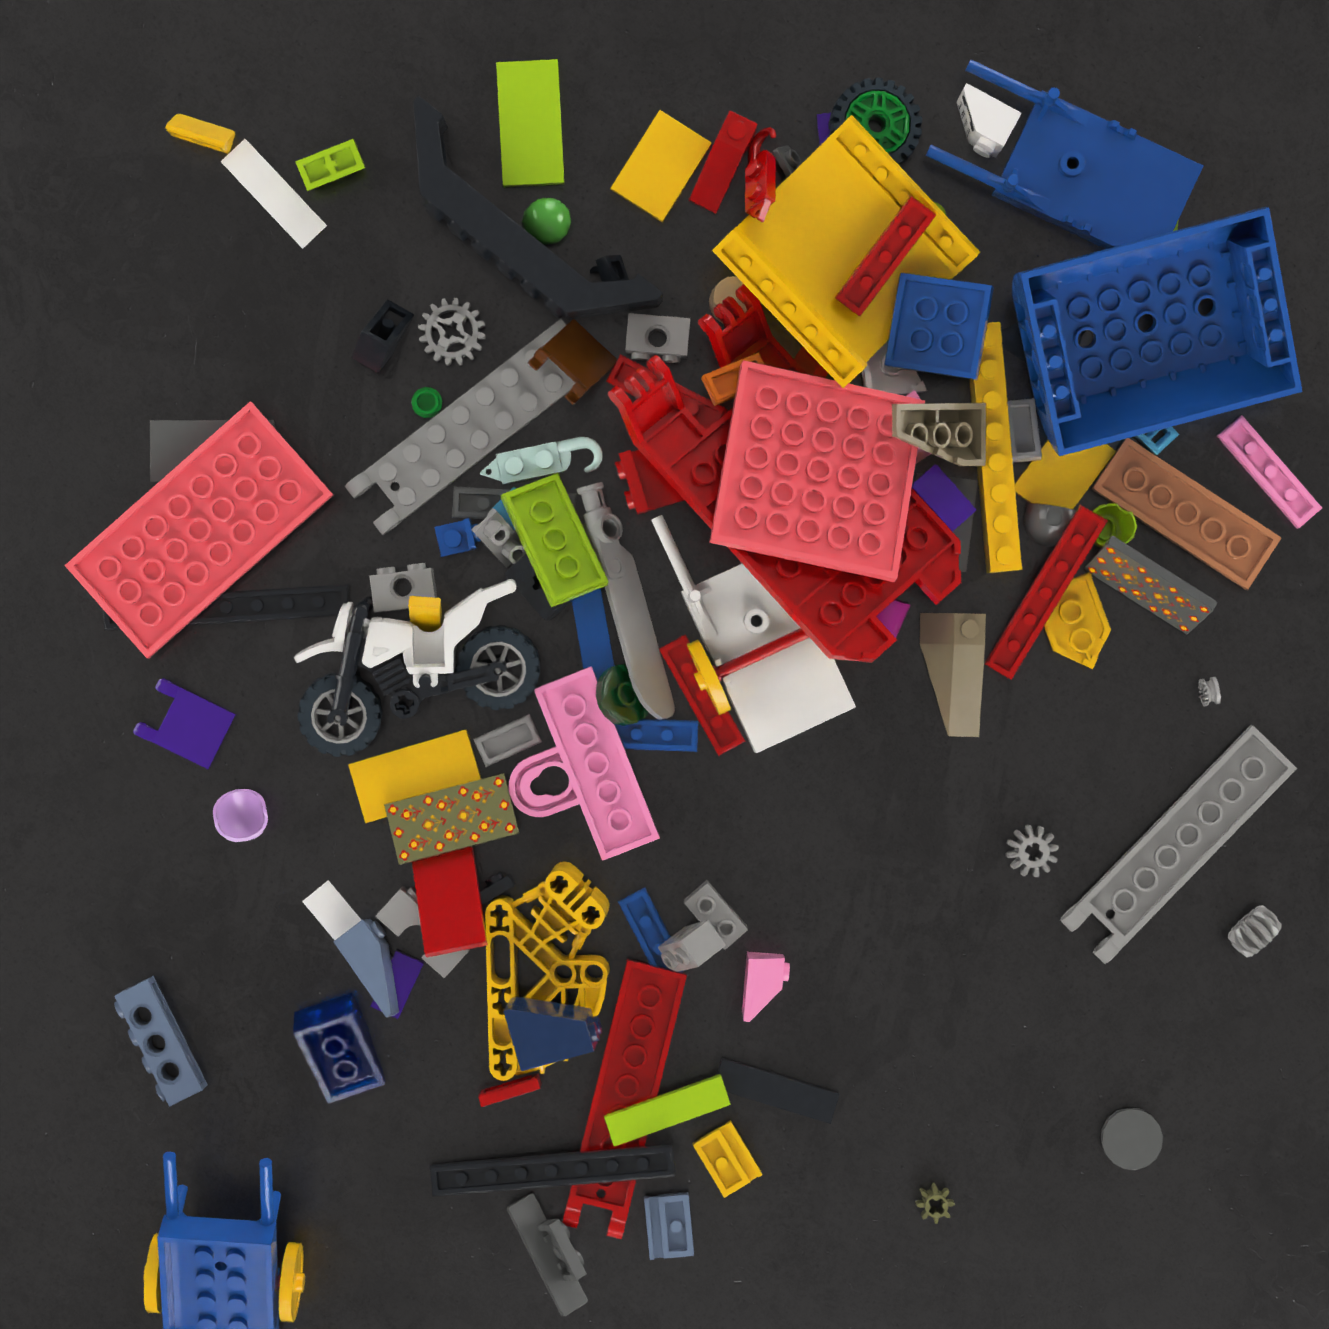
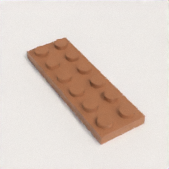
[1092,438,1281,590]

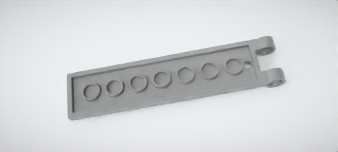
[345,319,575,535]
[1060,725,1297,964]

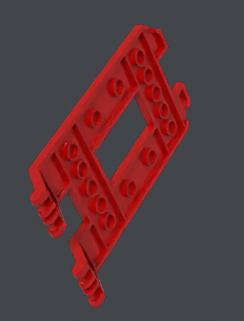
[608,284,961,663]

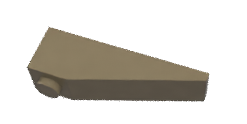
[892,403,986,466]
[919,613,986,737]

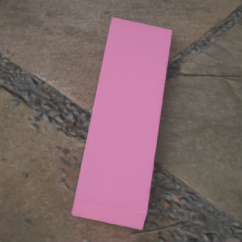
[1217,415,1322,528]

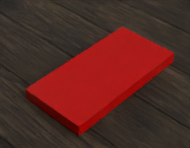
[412,846,488,958]

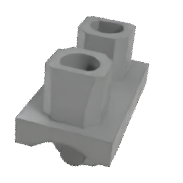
[471,508,526,568]

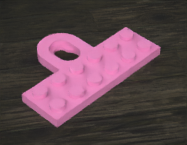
[509,666,660,861]

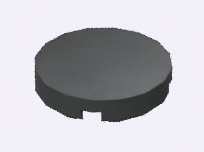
[1101,1108,1163,1170]

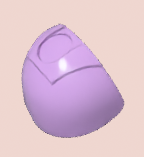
[213,789,268,842]

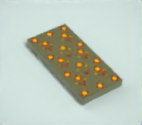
[384,773,520,865]

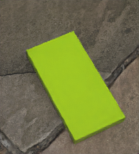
[496,59,565,188]
[501,473,609,608]

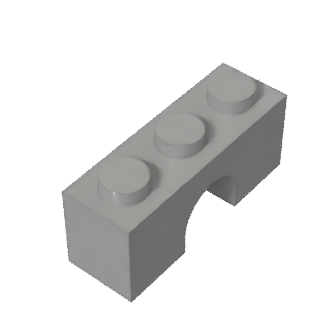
[376,886,470,978]

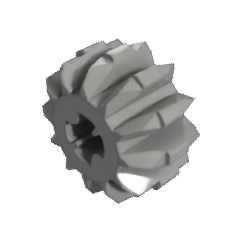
[1005,825,1059,877]
[1228,905,1282,957]

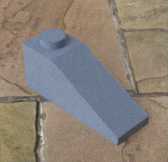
[333,919,399,1017]

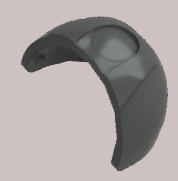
[1023,503,1076,547]

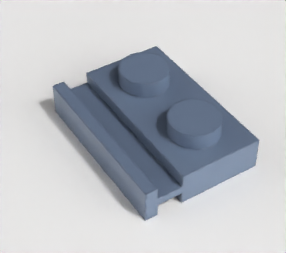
[644,1192,694,1260]

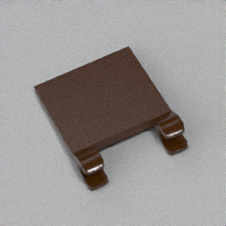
[528,319,618,405]

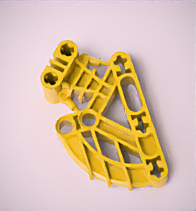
[485,861,610,1081]

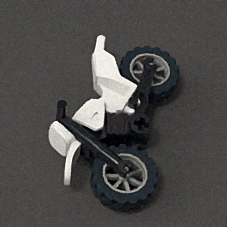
[293,579,540,757]

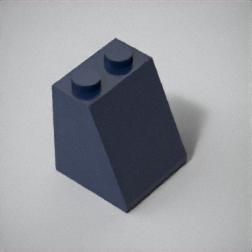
[503,997,602,1071]

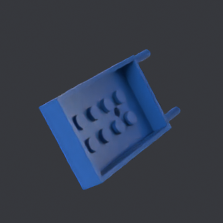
[926,59,1203,249]

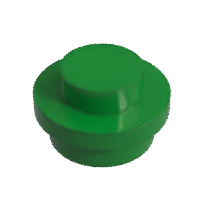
[411,387,443,418]

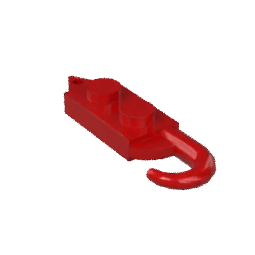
[745,127,776,223]

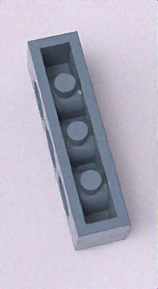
[114,975,208,1107]

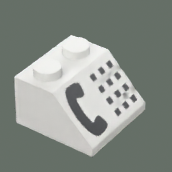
[957,83,1021,158]

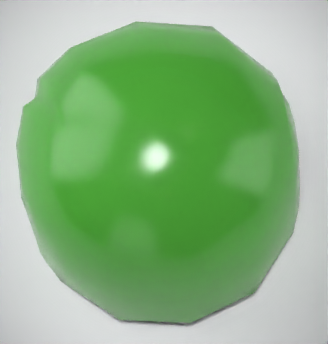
[521,198,571,245]

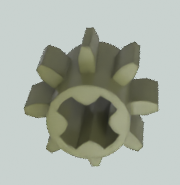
[915,1183,955,1224]

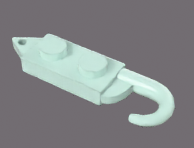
[480,437,603,485]

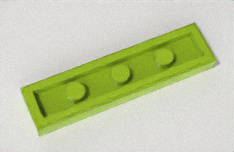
[603,1074,731,1147]

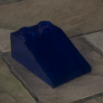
[293,992,386,1104]

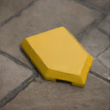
[1044,572,1111,669]

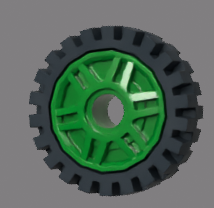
[828,78,922,165]

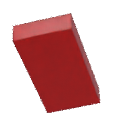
[478,1073,542,1107]

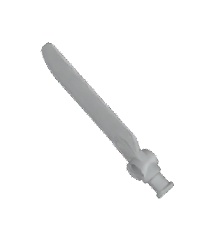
[577,482,675,720]

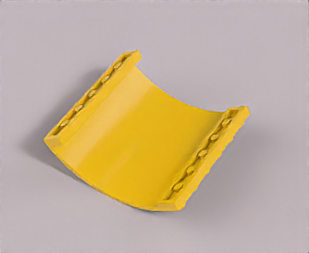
[712,115,980,388]

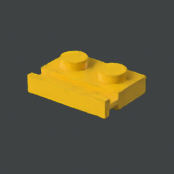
[693,1120,762,1198]

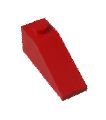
[689,111,758,214]

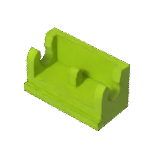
[295,139,365,191]

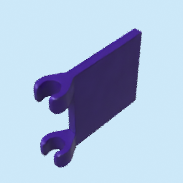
[133,678,236,769]

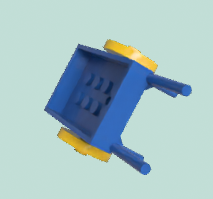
[144,1151,305,1329]

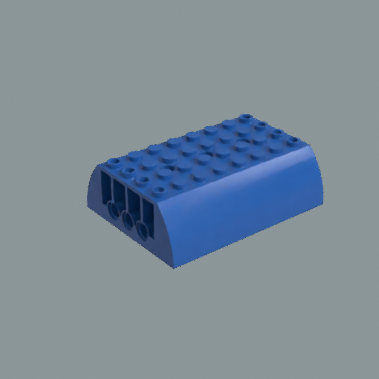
[1012,207,1303,456]

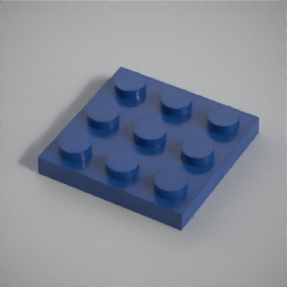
[884,273,994,380]

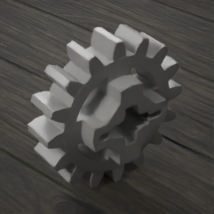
[418,298,486,366]

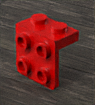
[615,450,684,515]

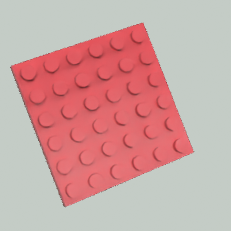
[709,360,925,582]

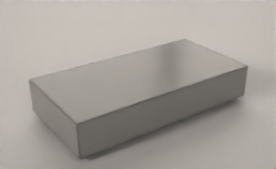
[1008,398,1042,463]
[473,714,542,767]

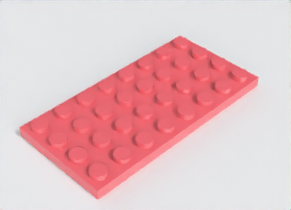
[65,401,334,658]

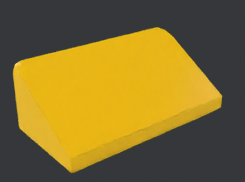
[165,114,235,153]

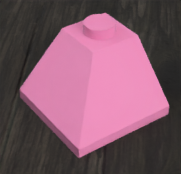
[742,951,790,1022]

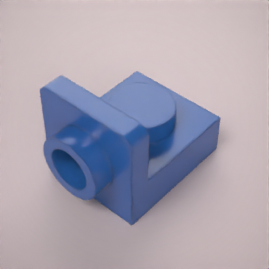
[434,518,481,557]

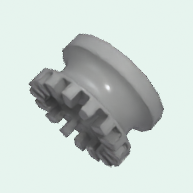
[1198,677,1221,706]

